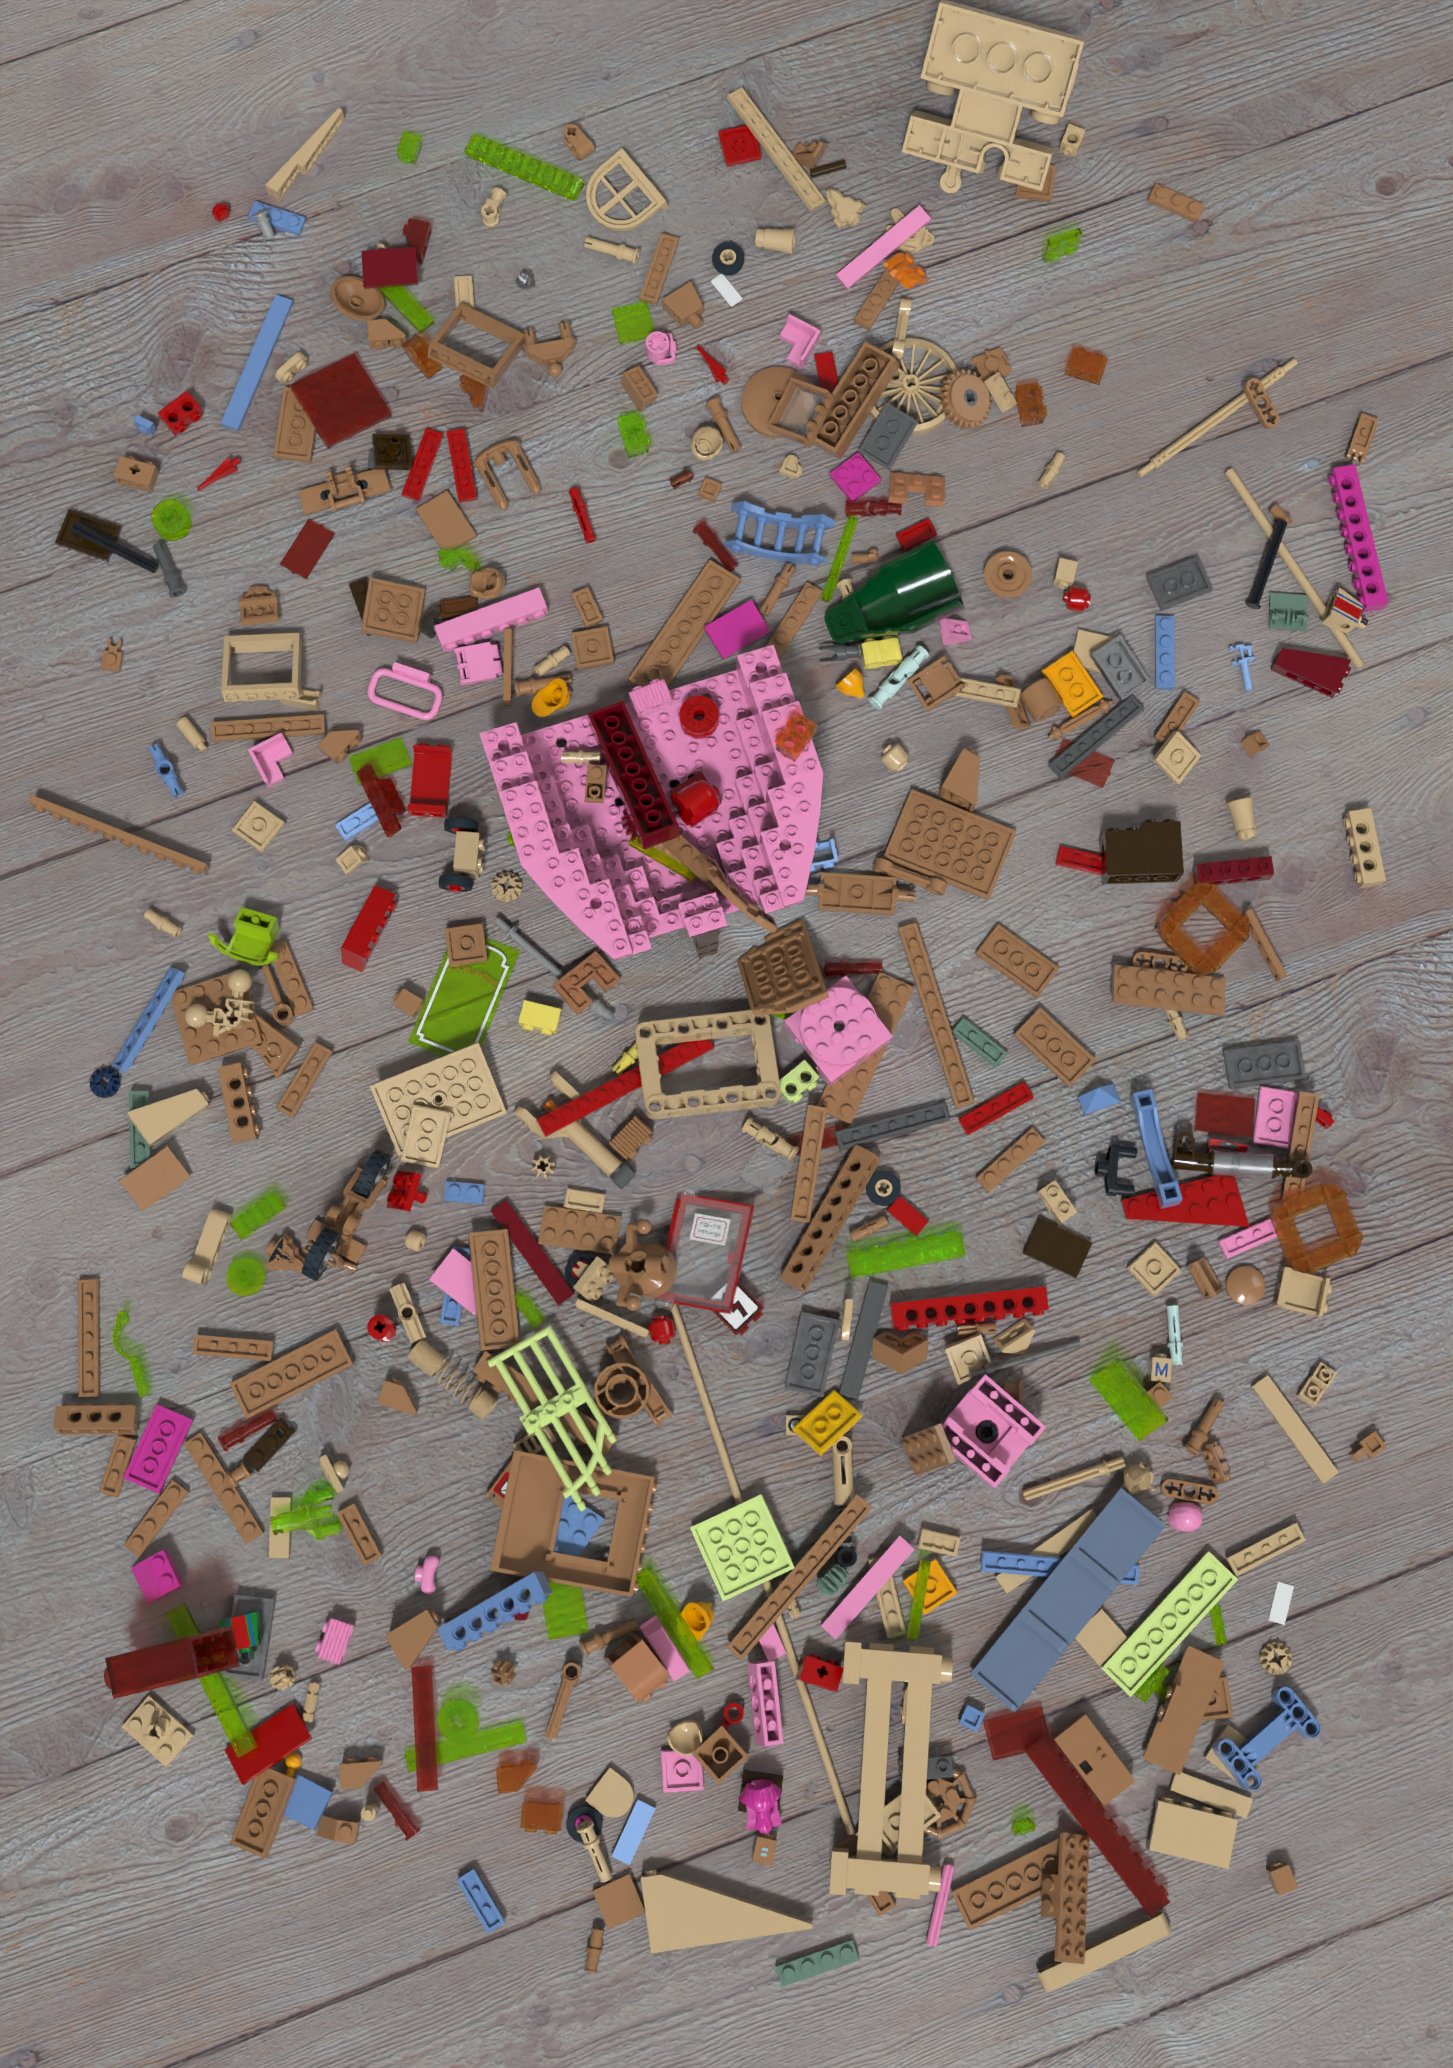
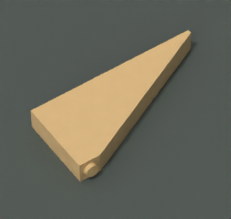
[641,1869,813,1954]

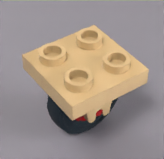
[565,1254,614,1304]

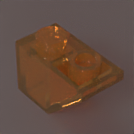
[459,374,489,412]
[496,1760,538,1794]

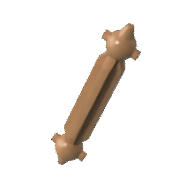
[1048,699,1113,741]

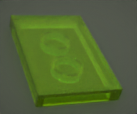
[543,1581,588,1640]

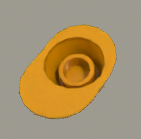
[532,678,572,717]
[677,1601,714,1642]

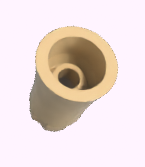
[755,228,796,255]
[1226,798,1256,841]

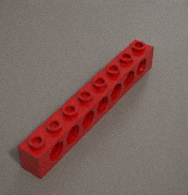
[889,1286,1049,1331]

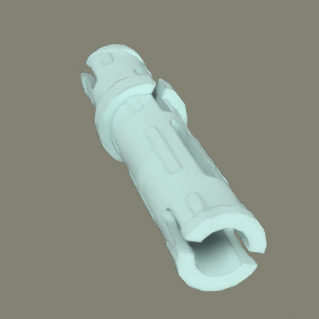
[1166,1305,1183,1365]

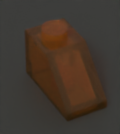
[401,335,442,379]

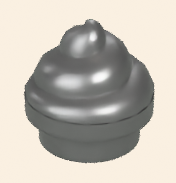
[515,270,535,289]

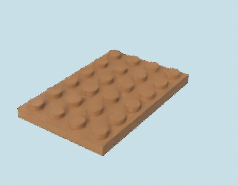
[883,789,1017,901]

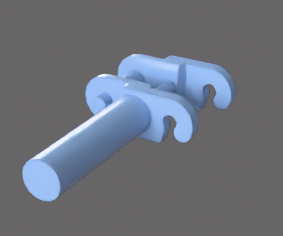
[1229,644,1255,691]

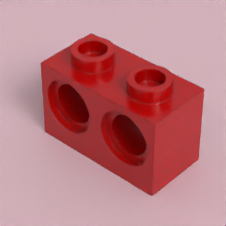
[158,391,203,436]

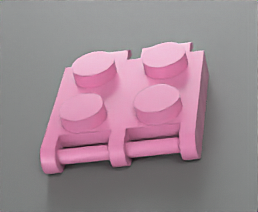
[453,642,503,686]

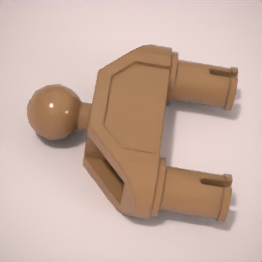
[522,322,576,377]

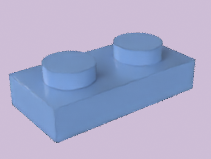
[444,1181,485,1204]

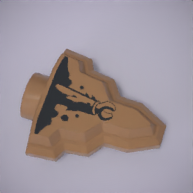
[264,1233,306,1273]

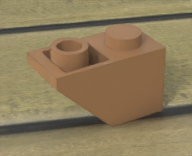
[367,319,407,350]
[318,730,362,765]
[584,764,607,804]
[339,1756,383,1789]

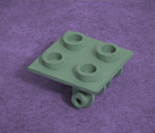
[1269,593,1309,631]

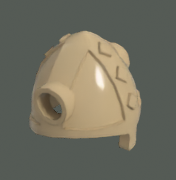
[1122,1461,1155,1495]

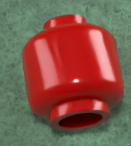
[1063,586,1091,612]
[648,1315,676,1345]

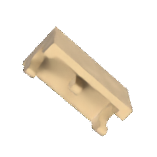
[279,689,322,711]

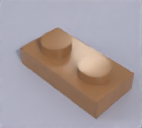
[571,587,603,629]

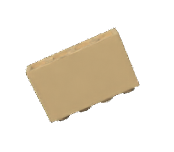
[1146,1797,1238,1869]

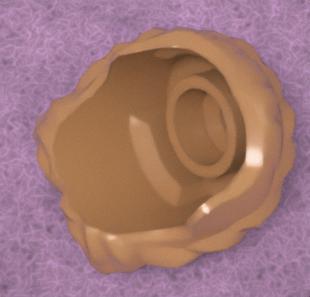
[469,567,505,599]

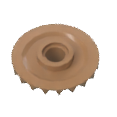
[984,551,1032,599]

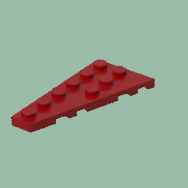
[1121,1175,1249,1228]

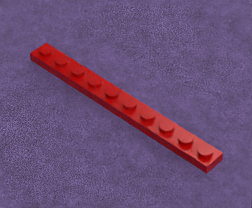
[536,1039,714,1138]

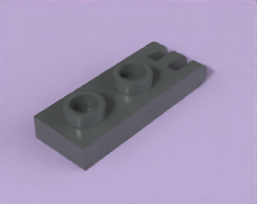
[897,1756,954,1782]

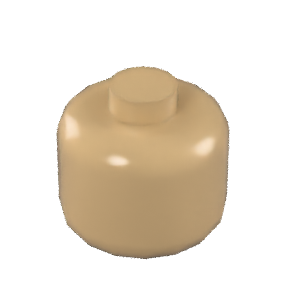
[404,1230,426,1252]

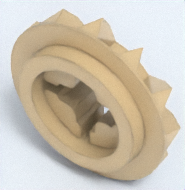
[492,872,522,902]
[1260,1642,1293,1675]

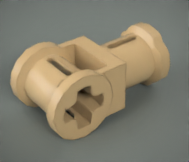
[481,187,507,227]

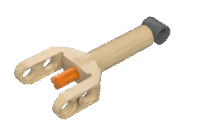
[513,1071,636,1189]

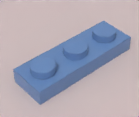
[248,201,306,237]
[456,1868,506,1934]

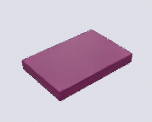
[704,600,770,660]

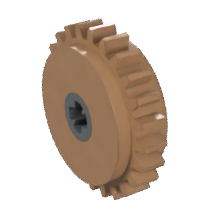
[939,369,992,430]

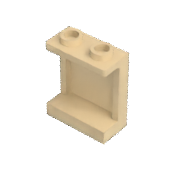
[1273,1267,1332,1317]

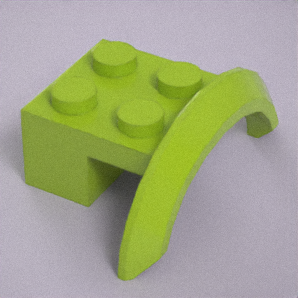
[207,907,279,965]

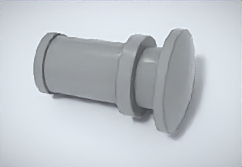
[252,210,275,240]

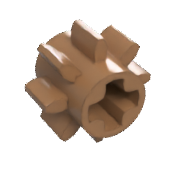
[490,1660,516,1685]

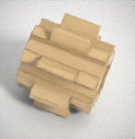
[531,1155,555,1179]
[269,1663,296,1691]

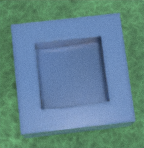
[134,415,157,436]
[958,1704,985,1732]

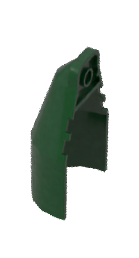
[824,540,964,644]

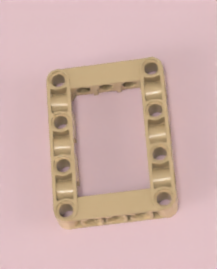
[635,1010,781,1119]

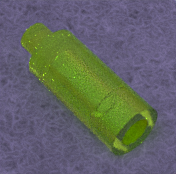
[515,1292,545,1329]

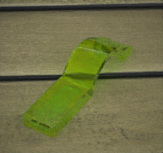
[112,1310,151,1398]

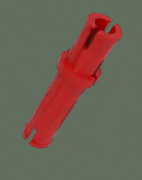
[568,487,597,543]

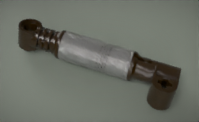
[1173,1131,1313,1179]

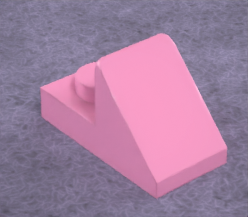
[940,618,972,645]

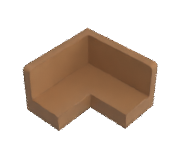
[872,1331,928,1374]

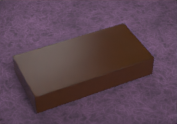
[439,597,478,620]

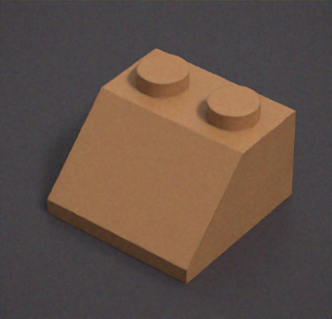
[692,1726,749,1785]

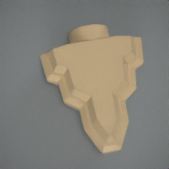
[825,188,866,229]

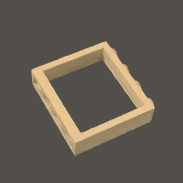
[221,633,302,702]

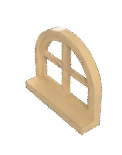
[586,148,669,231]

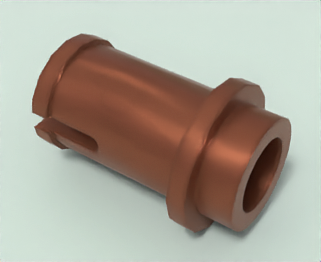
[669,469,694,490]

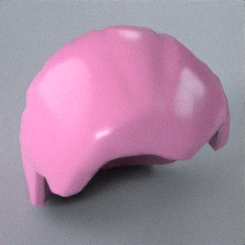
[1168,1502,1203,1532]

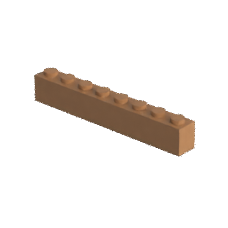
[473,1351,618,1456]

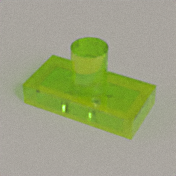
[1133,1665,1170,1703]

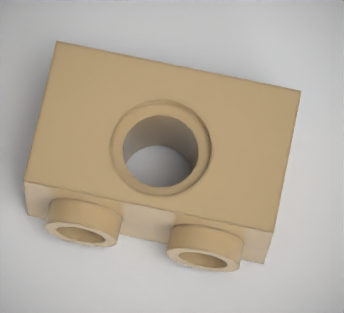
[1036,1180,1077,1225]

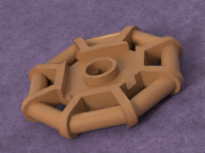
[924,1768,977,1840]

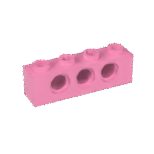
[747,1660,784,1746]

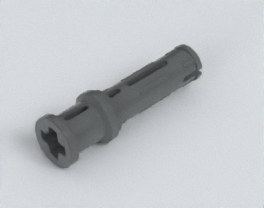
[153,542,186,598]

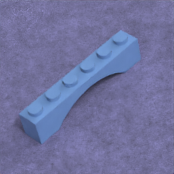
[1130,1089,1183,1209]

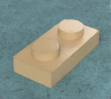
[984,372,1018,413]

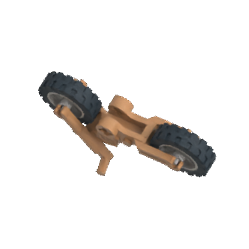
[301,1149,391,1281]

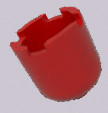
[671,780,720,828]

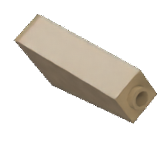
[127,1089,209,1147]

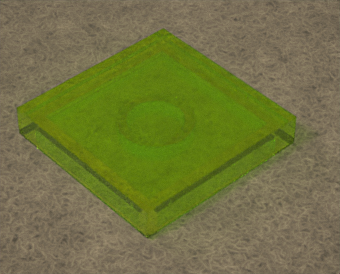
[611,302,654,345]

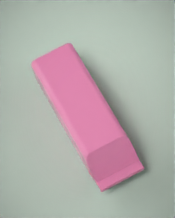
[639,1615,691,1681]

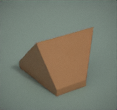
[791,141,830,169]

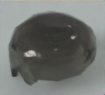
[418,608,441,639]

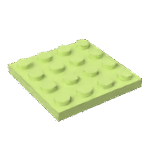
[690,1494,795,1601]

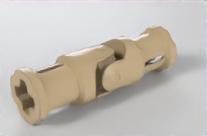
[741,1117,799,1162]

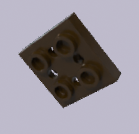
[372,434,413,470]

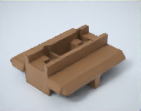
[972,347,1012,382]

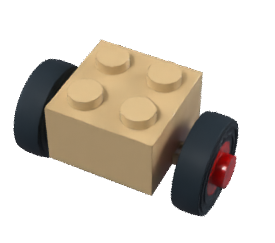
[438,816,485,893]

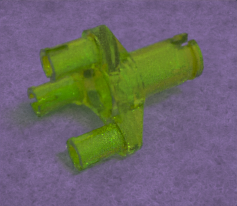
[270,1487,342,1541]

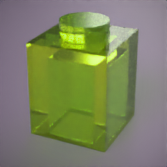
[397,131,423,165]

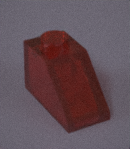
[403,218,432,264]

